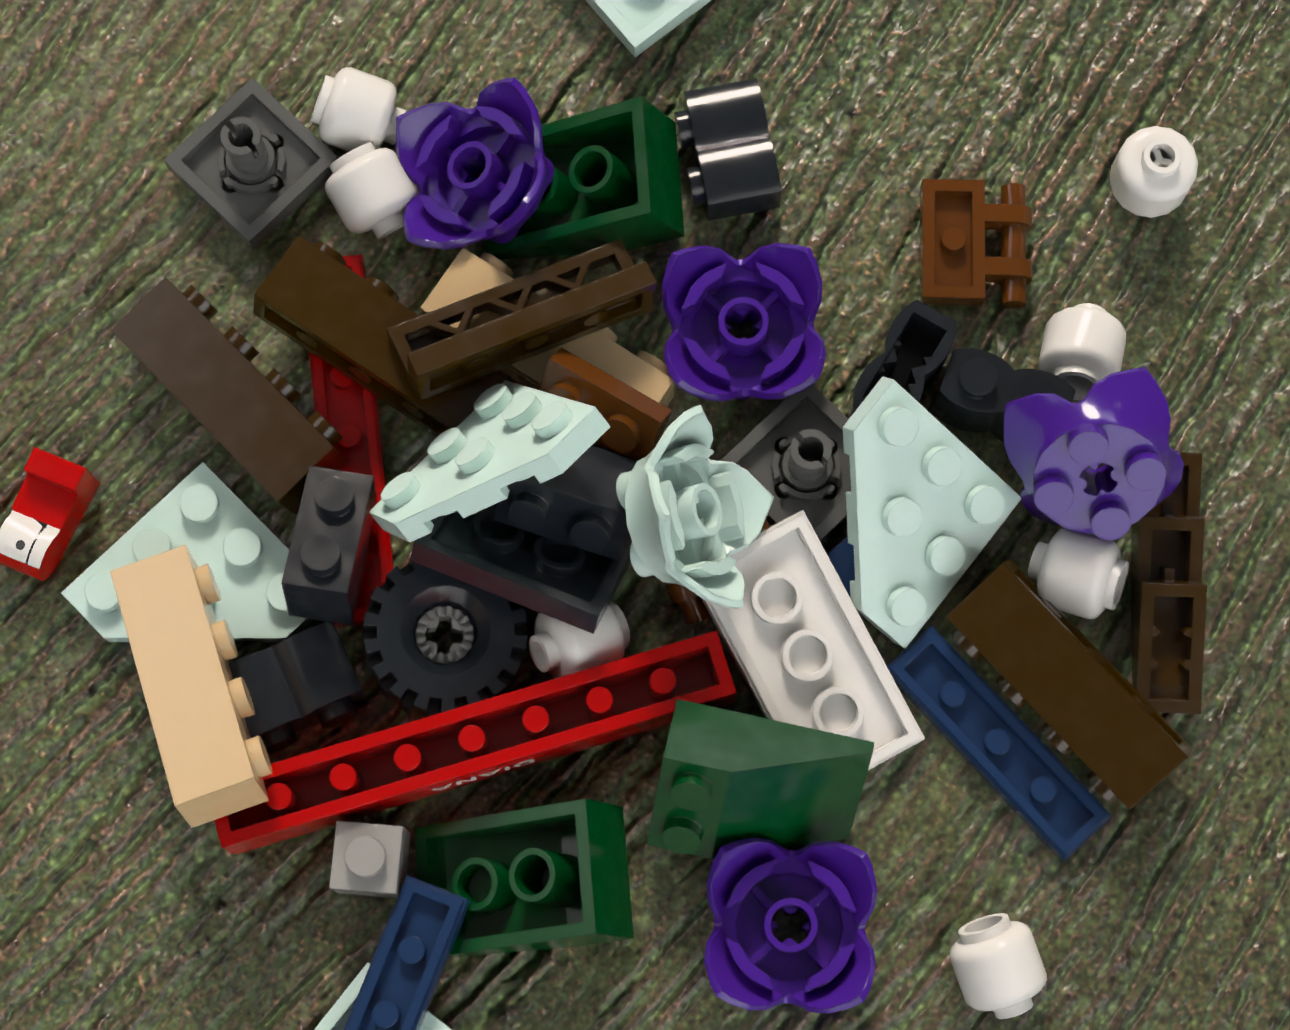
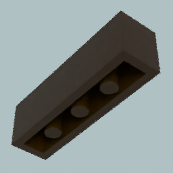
[253,235,511,437]
[111,277,350,515]
[946,559,1193,810]

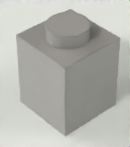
[329,821,411,899]

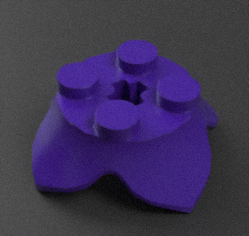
[396,77,554,249]
[662,243,826,401]
[1003,367,1184,540]
[704,837,877,1014]

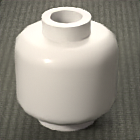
[310,67,406,152]
[1110,126,1198,218]
[325,142,418,239]
[1039,303,1126,401]
[1028,528,1129,619]
[529,601,630,679]
[950,913,1047,1019]

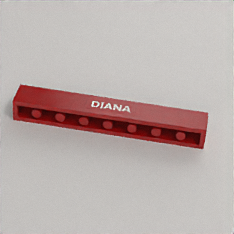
[214,630,736,855]

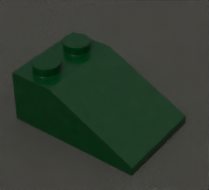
[481,96,684,260]
[647,699,874,859]
[414,798,634,958]

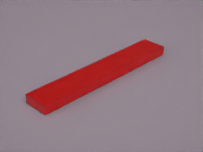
[309,254,394,628]

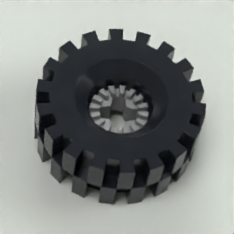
[362,558,528,718]

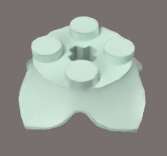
[616,405,774,609]

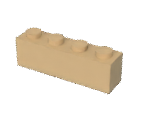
[420,248,674,407]
[110,545,273,828]

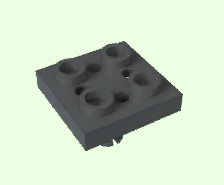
[164,77,338,250]
[720,385,851,543]

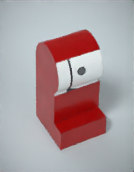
[0,447,101,581]

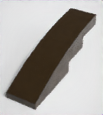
[1131,452,1207,714]

